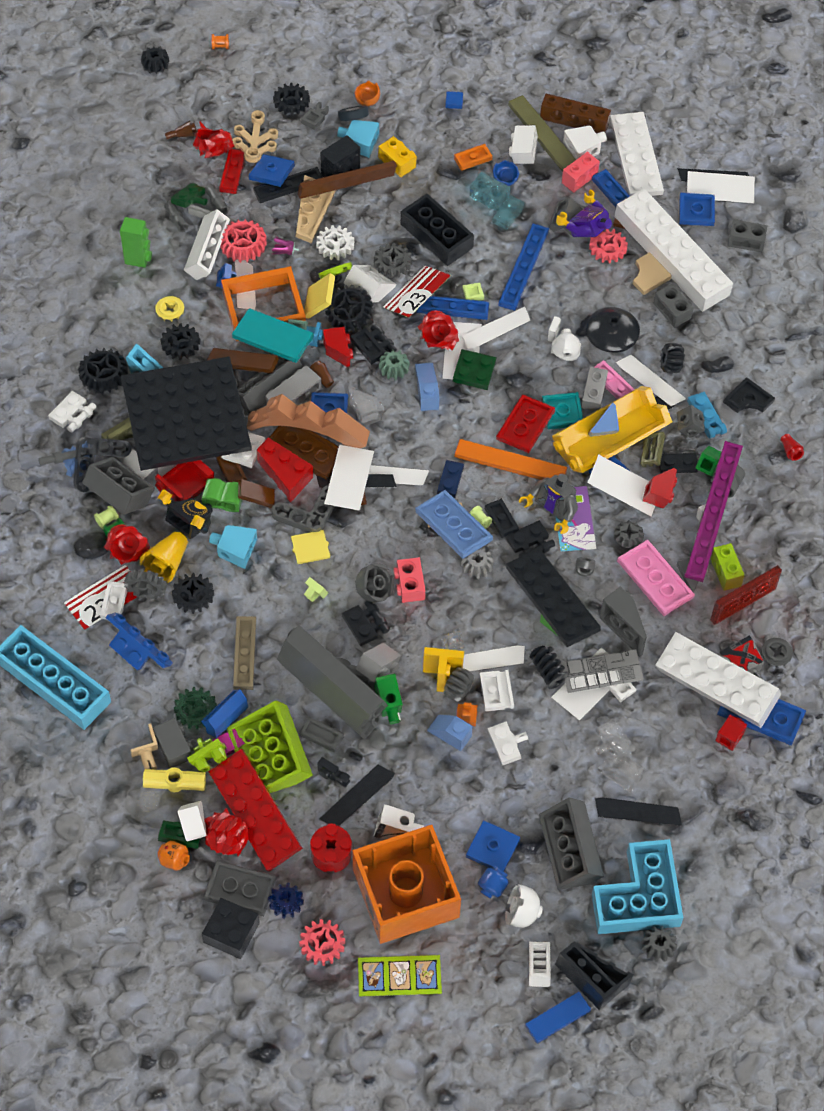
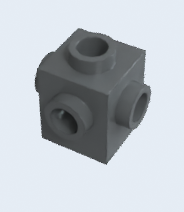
[677,405,705,438]

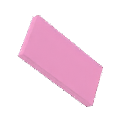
[617,540,695,616]

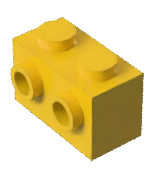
[378,136,417,178]

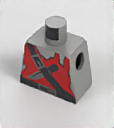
[718,635,764,679]

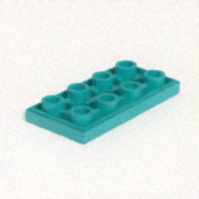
[232,308,314,363]

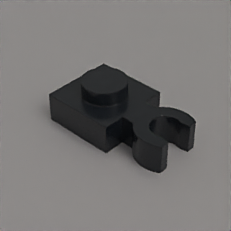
[317,757,351,787]

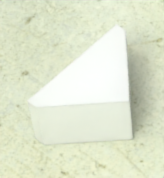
[177,801,207,841]

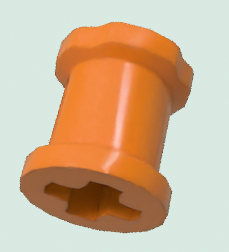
[212,34,229,49]

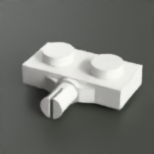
[488,722,528,766]

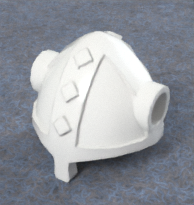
[551,329,581,361]

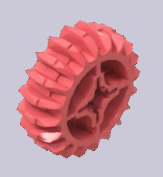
[220,219,267,263]

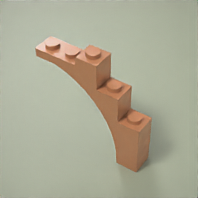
[247,394,370,448]

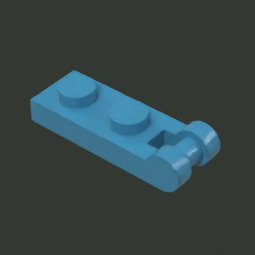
[687,391,727,439]

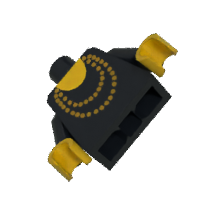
[158,490,213,539]

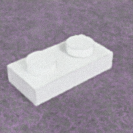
[100,581,128,619]

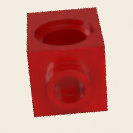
[715,715,747,751]

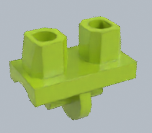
[187,737,227,772]

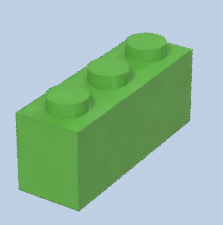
[120,217,152,268]

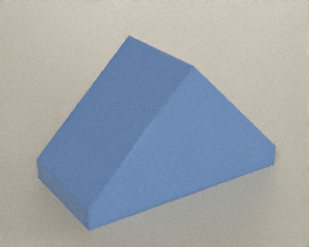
[588,402,619,437]

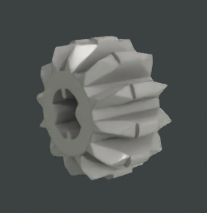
[461,548,494,579]

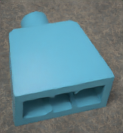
[337,120,379,158]
[209,525,257,569]

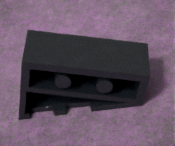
[555,941,634,1010]

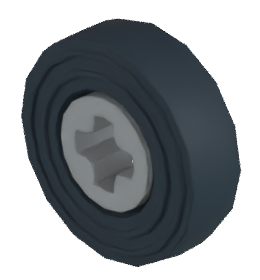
[338,106,369,121]

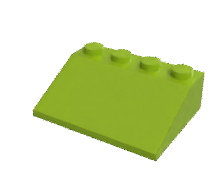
[227,700,313,793]

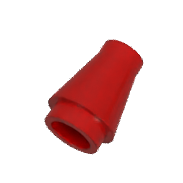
[780,434,804,461]

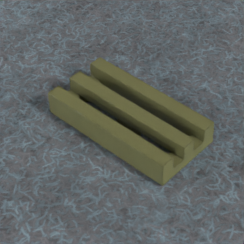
[640,432,665,467]

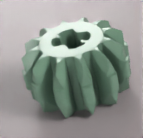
[379,349,410,381]

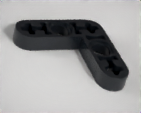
[73,437,132,492]

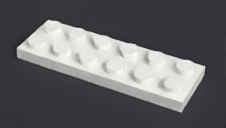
[610,112,664,196]

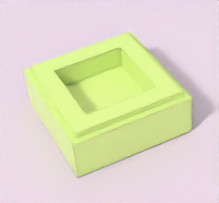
[463,283,484,301]

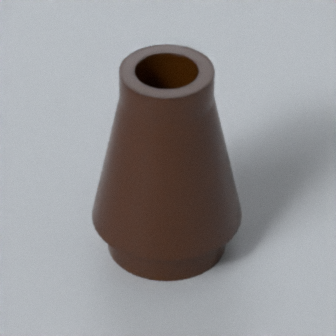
[310,361,334,388]

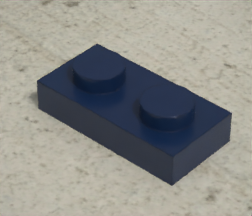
[437,460,464,498]

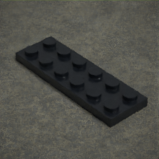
[506,548,601,647]

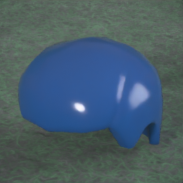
[492,160,519,187]

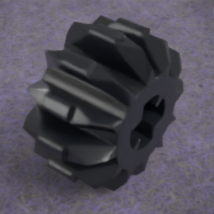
[141,46,170,75]
[660,343,685,374]

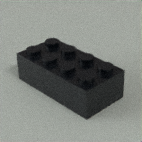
[400,193,474,266]

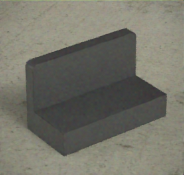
[549,197,583,236]

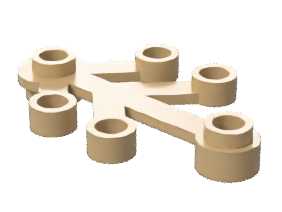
[232,110,278,163]

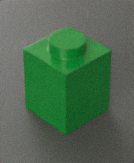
[695,446,721,476]

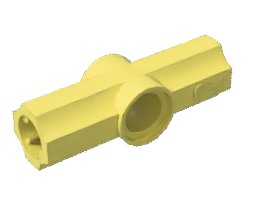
[143,767,206,793]

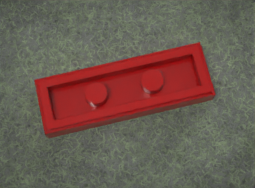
[219,149,245,194]

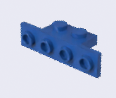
[105,612,173,671]

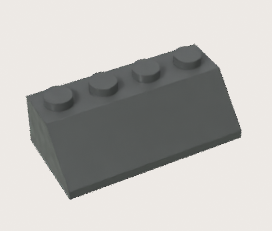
[539,797,604,890]

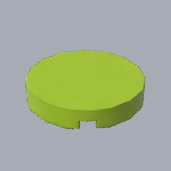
[318,262,352,279]

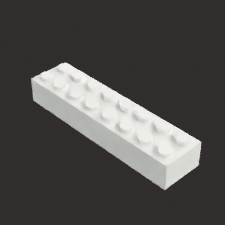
[614,189,733,312]

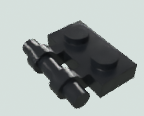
[351,324,397,365]
[506,520,555,557]
[342,601,390,646]

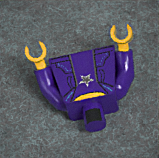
[556,190,612,237]

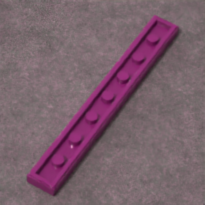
[685,441,743,582]

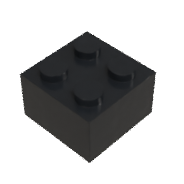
[320,135,360,177]
[202,898,260,959]

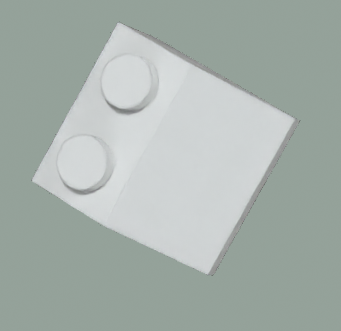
[344,265,397,302]

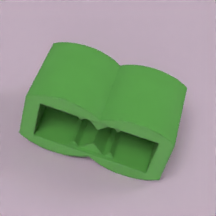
[202,478,242,512]

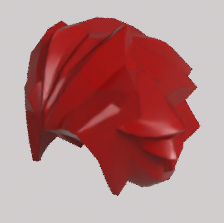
[193,121,235,158]
[418,310,459,350]
[104,524,150,565]
[204,808,249,857]

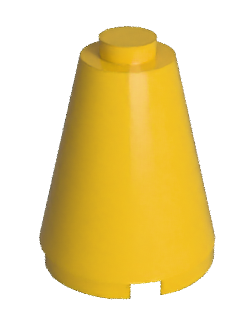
[140,532,188,583]

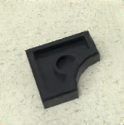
[723,377,775,413]

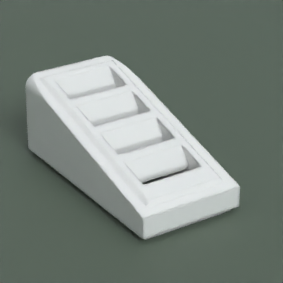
[529,942,551,987]

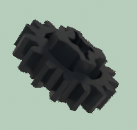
[273,83,310,116]
[160,323,200,360]
[172,573,214,614]

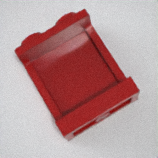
[155,460,214,501]

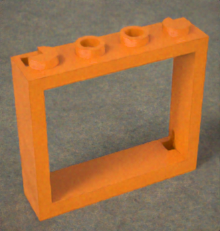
[221,266,306,341]

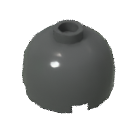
[355,563,394,602]

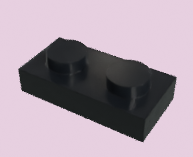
[660,453,698,474]
[484,498,519,538]

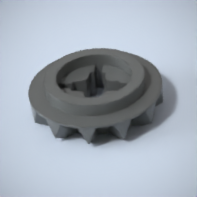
[614,520,644,548]
[761,638,793,668]

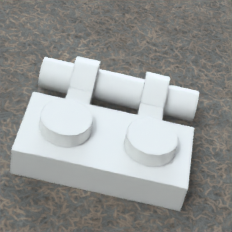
[48,391,97,433]

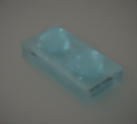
[492,195,525,230]

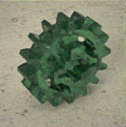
[174,687,217,730]

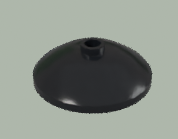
[586,307,640,353]

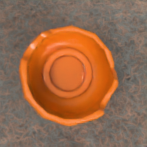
[355,81,380,106]

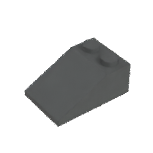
[600,586,647,657]

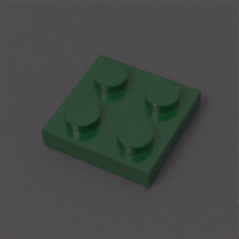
[452,349,497,390]

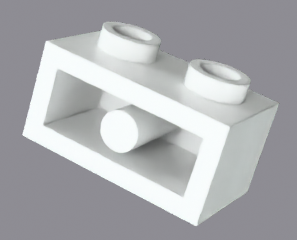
[509,125,538,164]

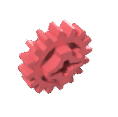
[589,229,628,264]
[299,919,345,966]

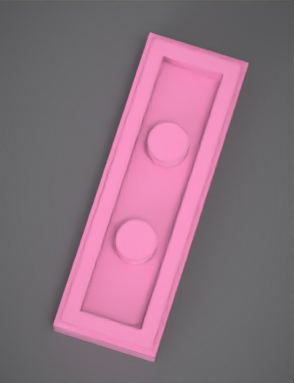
[594,360,635,399]

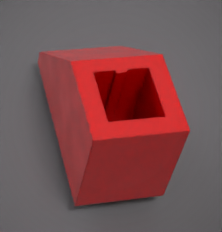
[323,327,353,367]
[643,468,678,509]

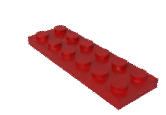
[208,749,303,872]

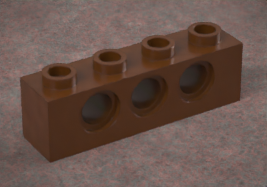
[540,93,611,134]

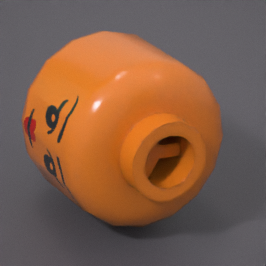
[158,841,190,871]

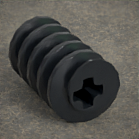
[529,646,569,689]

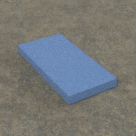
[415,490,493,559]

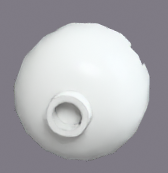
[505,884,543,928]

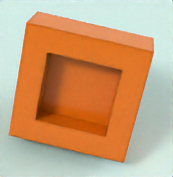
[457,702,478,727]

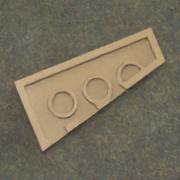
[295,175,336,243]

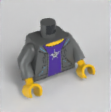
[519,474,578,534]

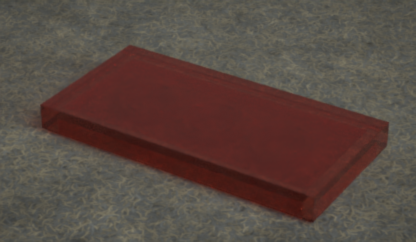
[710,565,782,625]

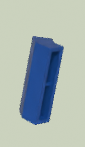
[201,689,248,738]

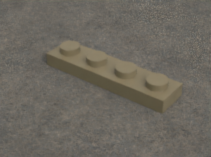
[233,616,256,690]

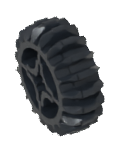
[325,284,374,333]
[78,348,128,394]

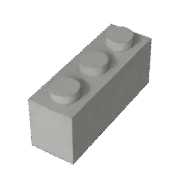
[265,365,322,406]

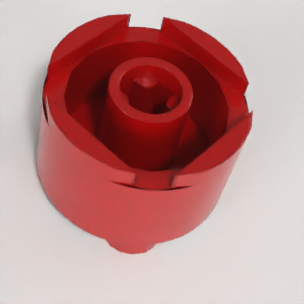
[310,823,352,872]

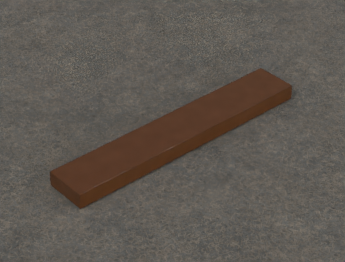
[298,161,397,199]

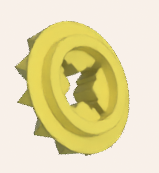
[156,296,184,322]

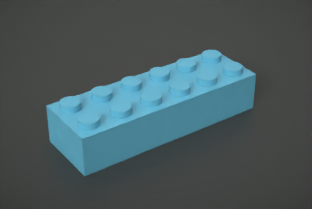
[0,625,111,730]

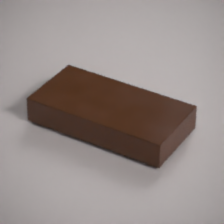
[215,456,247,482]
[238,479,275,508]

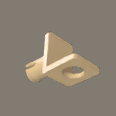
[130,723,158,770]

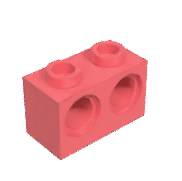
[562,152,600,193]
[394,557,425,603]

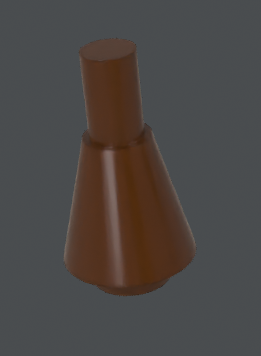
[165,120,197,139]

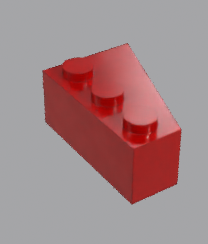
[257,437,313,503]

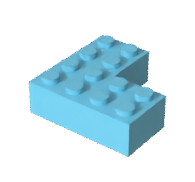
[592,839,683,934]

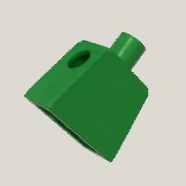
[374,673,403,724]

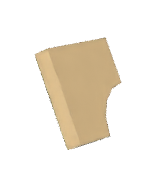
[633,252,672,295]

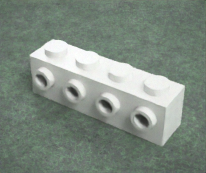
[184,209,230,280]

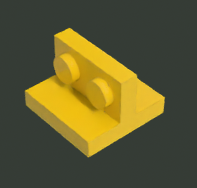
[423,647,464,692]

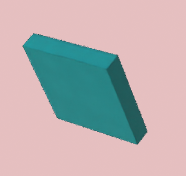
[542,392,583,430]

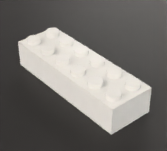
[655,632,781,728]

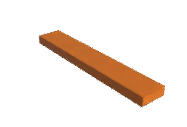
[454,439,567,480]

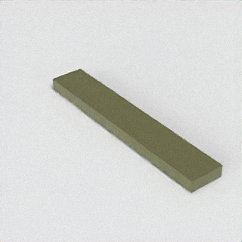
[508,95,576,172]

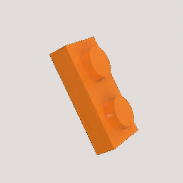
[454,144,492,171]

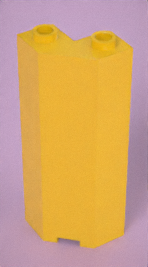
[552,386,672,473]

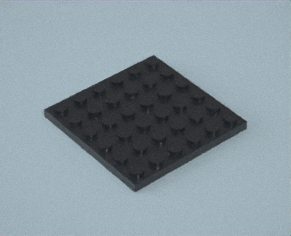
[121,356,252,471]

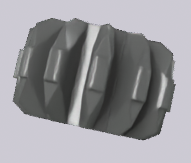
[444,667,474,702]
[641,926,677,962]

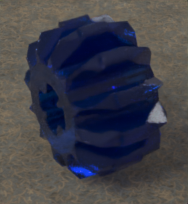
[268,882,304,919]

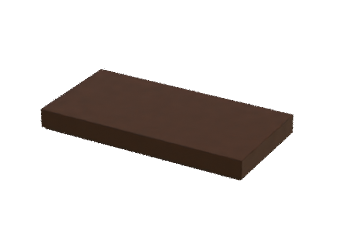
[269,426,339,479]

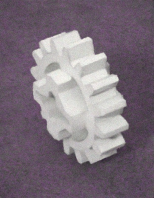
[316,225,354,260]

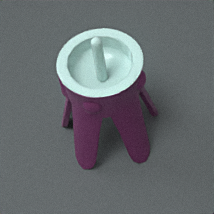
[272,236,299,256]

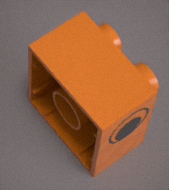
[352,825,461,944]

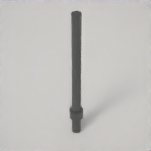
[38,438,135,465]

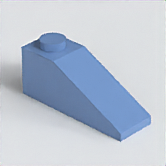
[415,363,440,411]

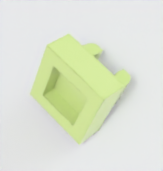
[304,577,328,602]

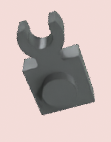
[301,102,329,130]

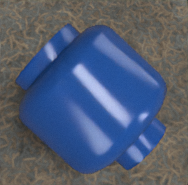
[478,866,509,899]

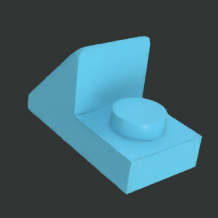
[126,344,163,373]

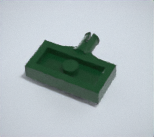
[171,183,208,208]
[158,820,202,849]

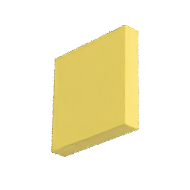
[304,273,335,319]

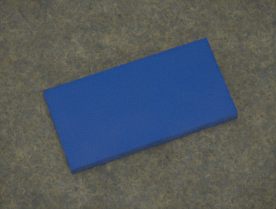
[717,699,806,746]

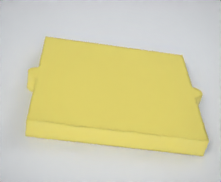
[291,530,330,564]

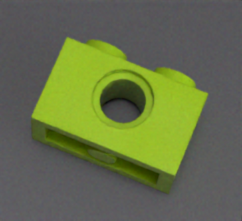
[710,543,745,591]

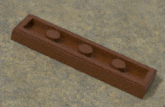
[207,348,279,373]

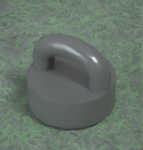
[576,557,596,576]

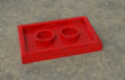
[496,394,555,453]

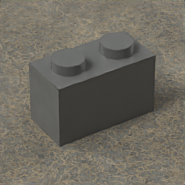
[152,718,194,768]

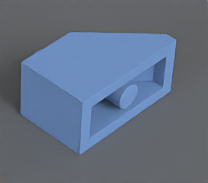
[428,715,473,751]

